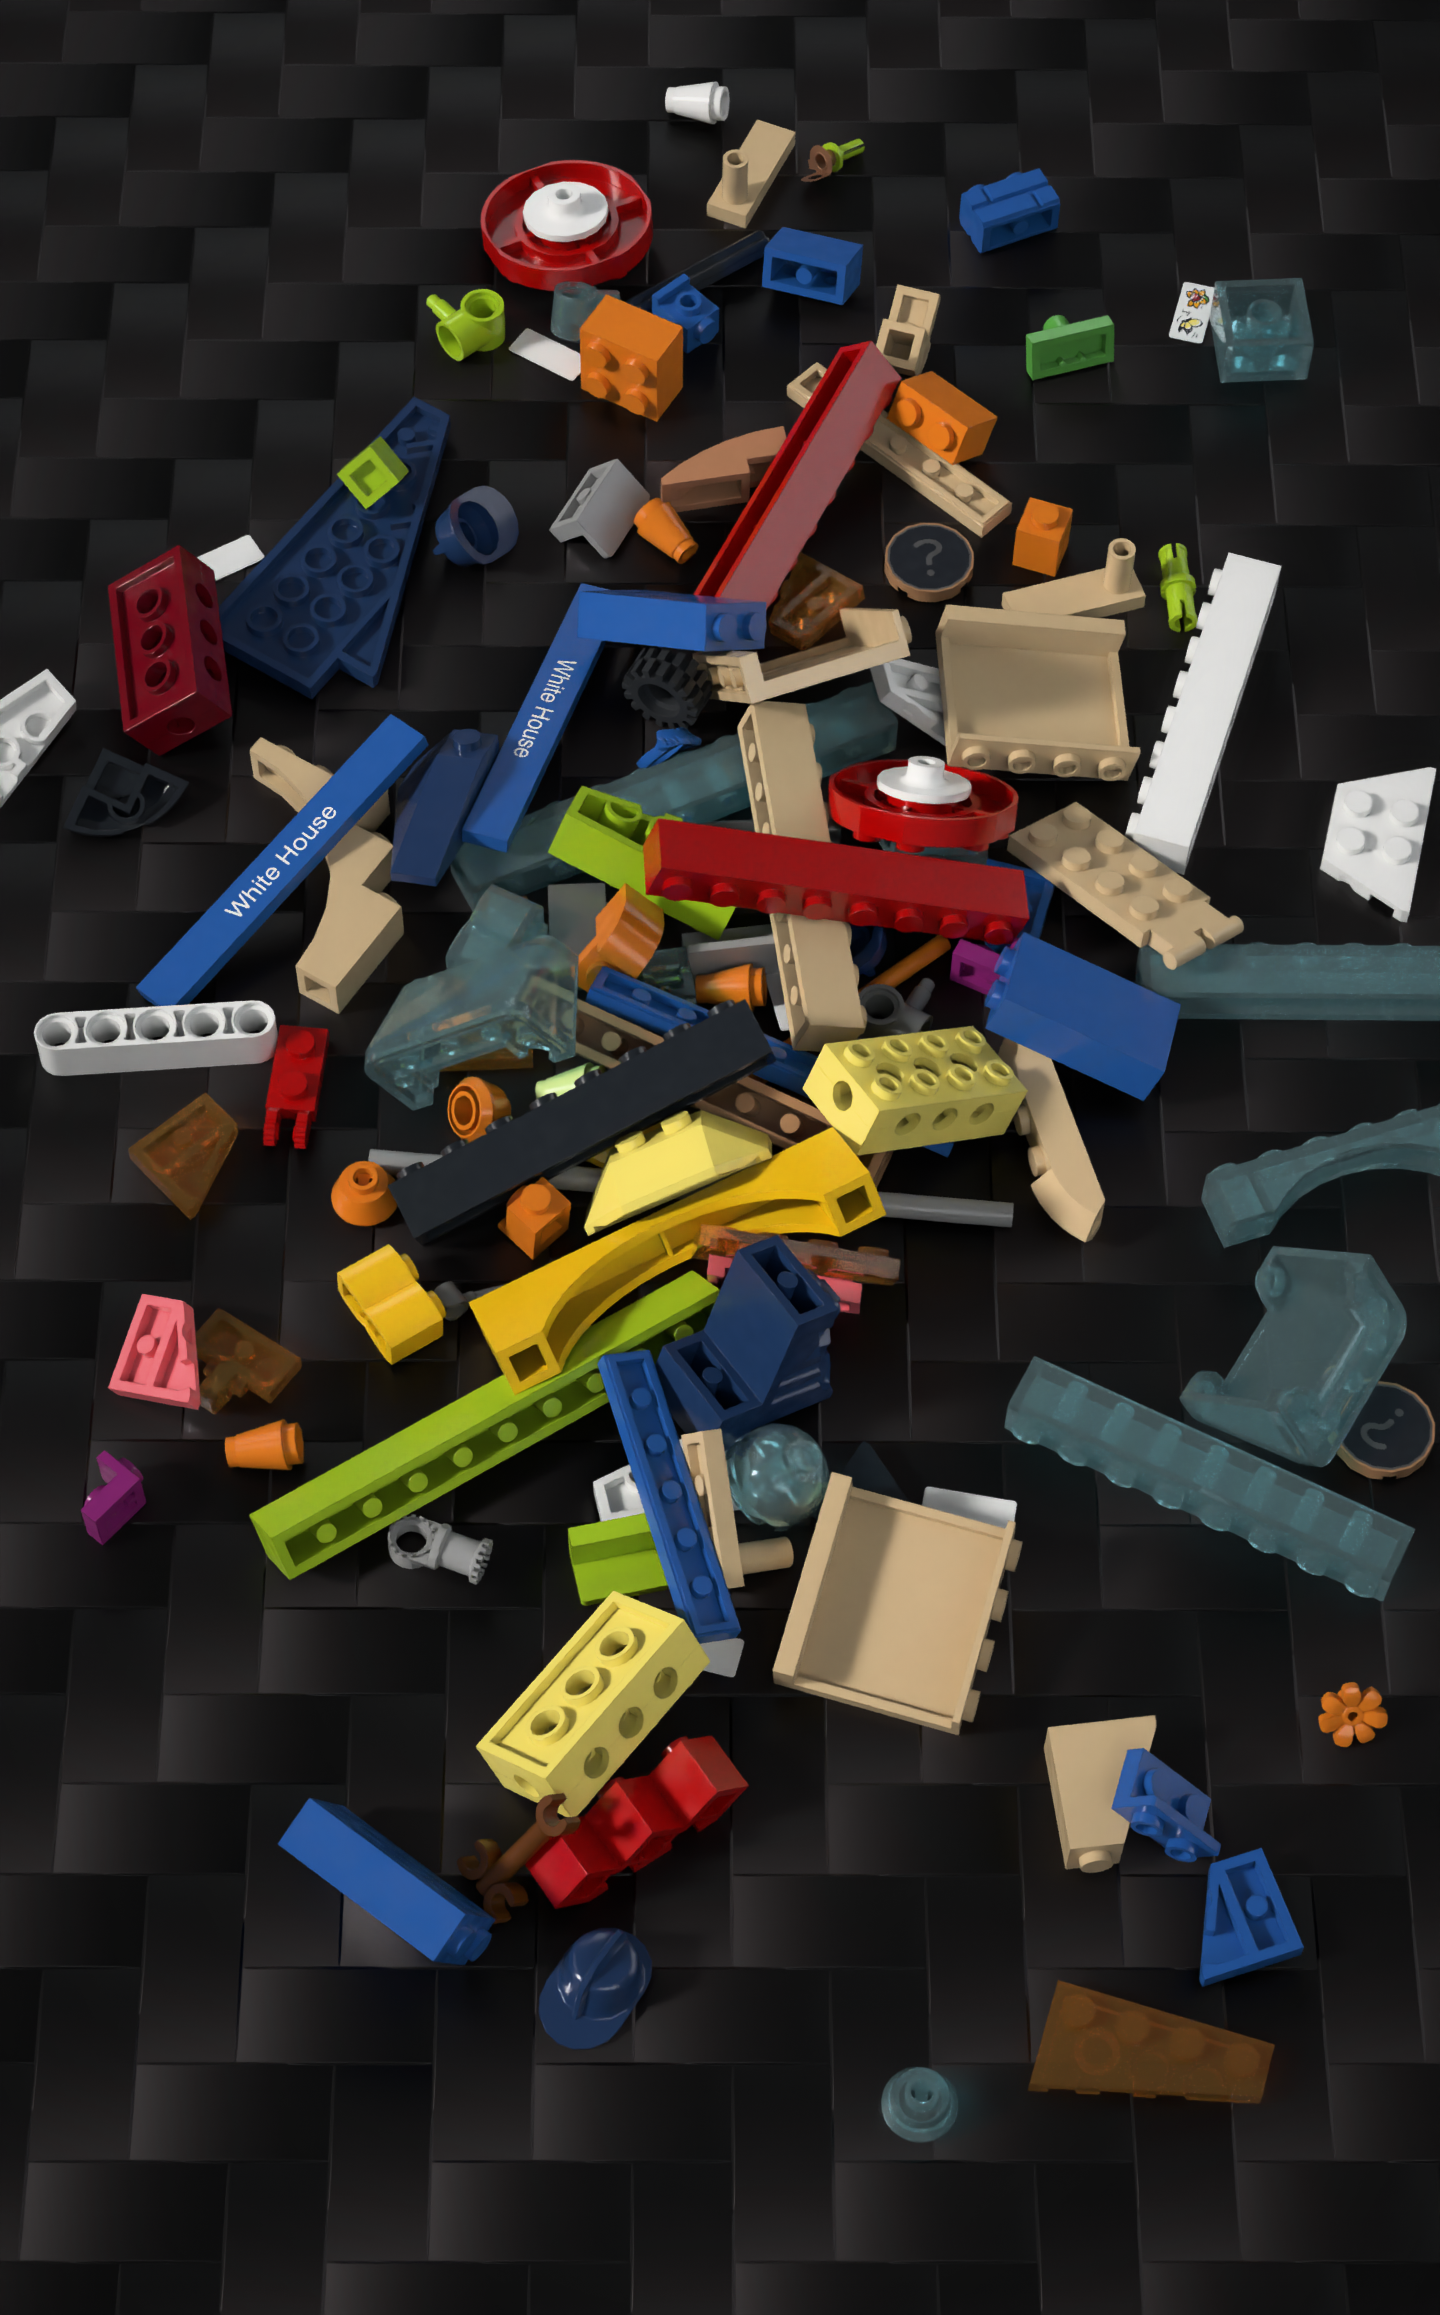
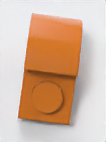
[566,883,664,993]

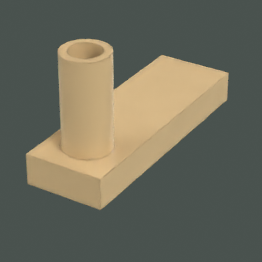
[707,120,796,228]
[1002,538,1146,618]
[681,1429,794,1589]

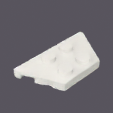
[1320,767,1436,923]

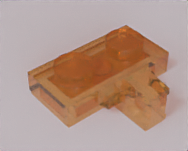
[195,1308,302,1415]

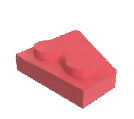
[108,1294,201,1410]

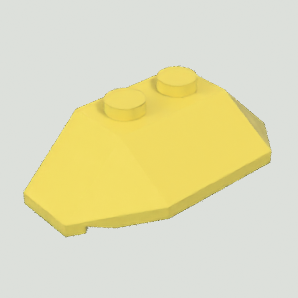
[584,1110,772,1236]

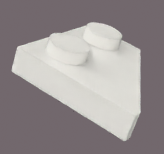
[870,659,946,746]

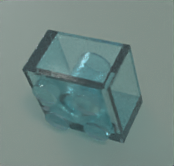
[1210,278,1314,383]

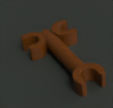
[457,1793,581,1924]

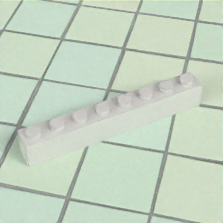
[1125,553,1281,875]

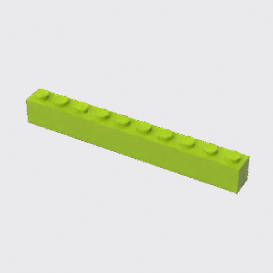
[249,1270,720,1580]

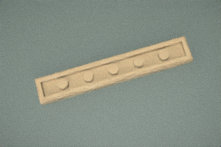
[787,362,1012,538]

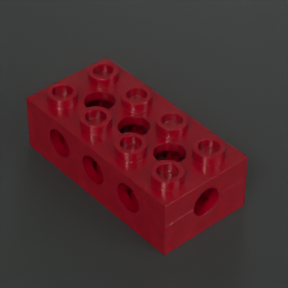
[108,545,232,756]

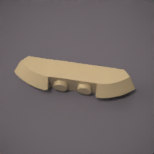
[998,1038,1105,1242]

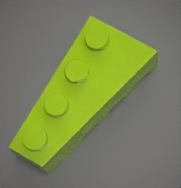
[548,786,736,941]

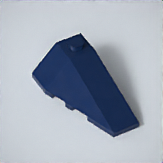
[390,729,500,887]

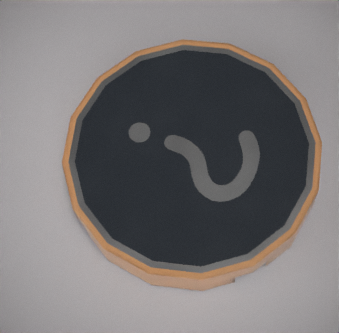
[884,523,974,602]
[1331,1381,1435,1480]

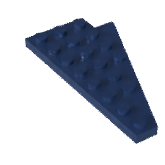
[219,397,451,699]

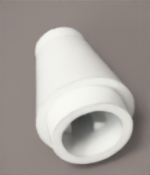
[665,82,730,124]

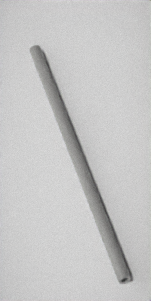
[368,1149,1014,1228]

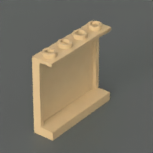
[935,605,1141,781]
[692,608,912,704]
[773,1472,1023,1736]

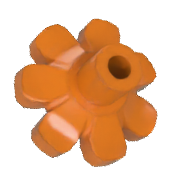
[1318,1682,1388,1747]

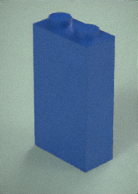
[577,590,767,652]
[984,932,1181,1101]
[278,1798,496,1965]

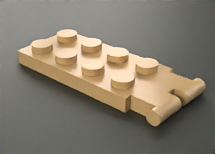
[1007,802,1244,970]

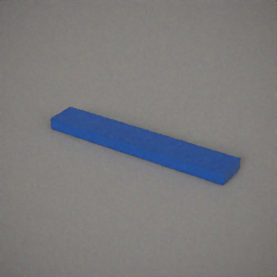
[597,1350,741,1644]

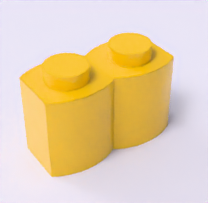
[337,1244,446,1365]

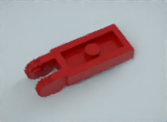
[263,1025,330,1149]

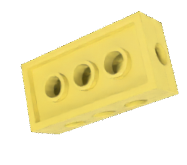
[802,1026,1028,1156]
[476,1591,710,1817]

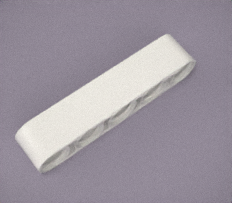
[34,1000,278,1076]

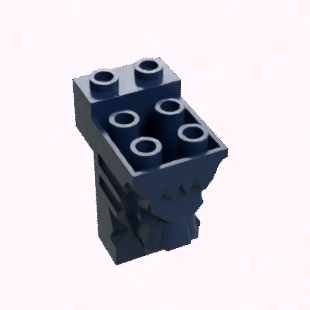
[655,1235,841,1451]

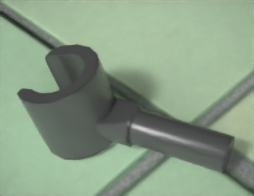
[434,1281,504,1321]

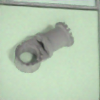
[388,1514,493,1585]

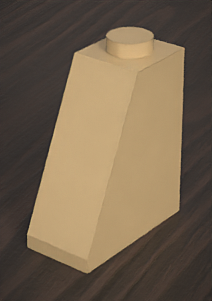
[1044,1715,1157,1873]

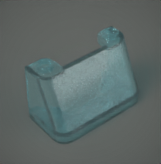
[364,935,579,1111]
[1179,1246,1407,1467]

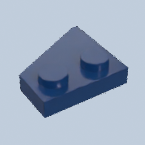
[1199,1848,1304,1987]

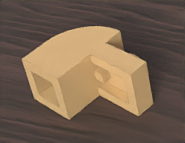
[876,284,941,377]

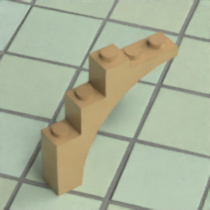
[250,737,404,1014]

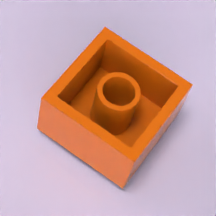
[580,294,683,422]

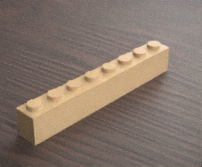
[737,700,867,1052]

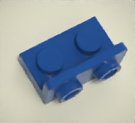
[1111,1748,1221,1862]

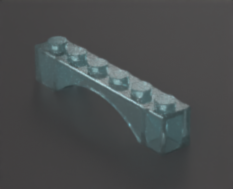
[1201,1103,1440,1248]

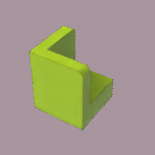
[337,436,409,509]

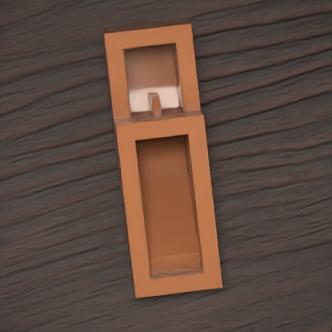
[661,426,787,512]

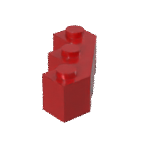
[525,1735,749,1909]

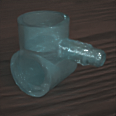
[550,281,620,341]

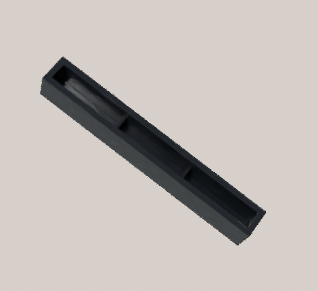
[388,999,776,1246]

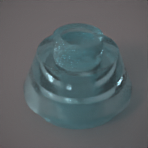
[881,2066,958,2143]

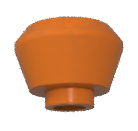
[448,1077,511,1143]
[331,1161,398,1226]

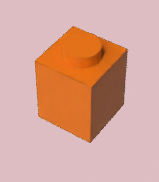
[1012,497,1073,577]

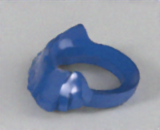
[636,727,702,772]

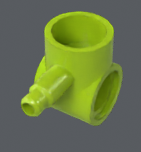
[426,289,506,361]

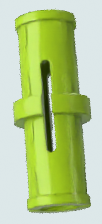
[1158,543,1198,632]

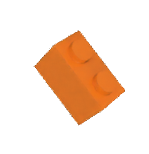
[886,371,998,465]

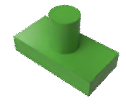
[1026,315,1114,380]

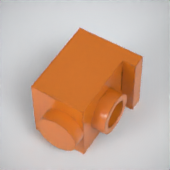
[498,1177,571,1260]

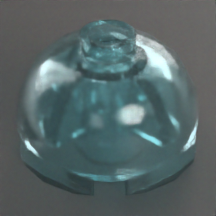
[726,1423,830,1531]

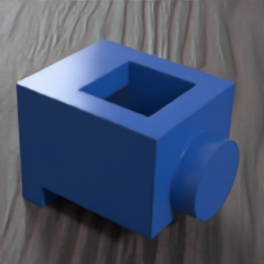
[652,274,719,354]

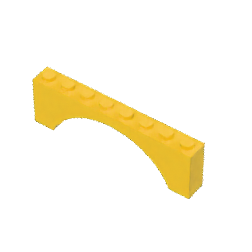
[468,1127,887,1395]

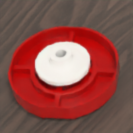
[480,160,653,294]
[827,756,1019,853]

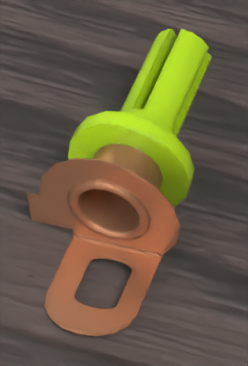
[801,138,865,182]

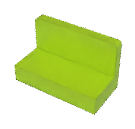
[568,1513,669,1606]

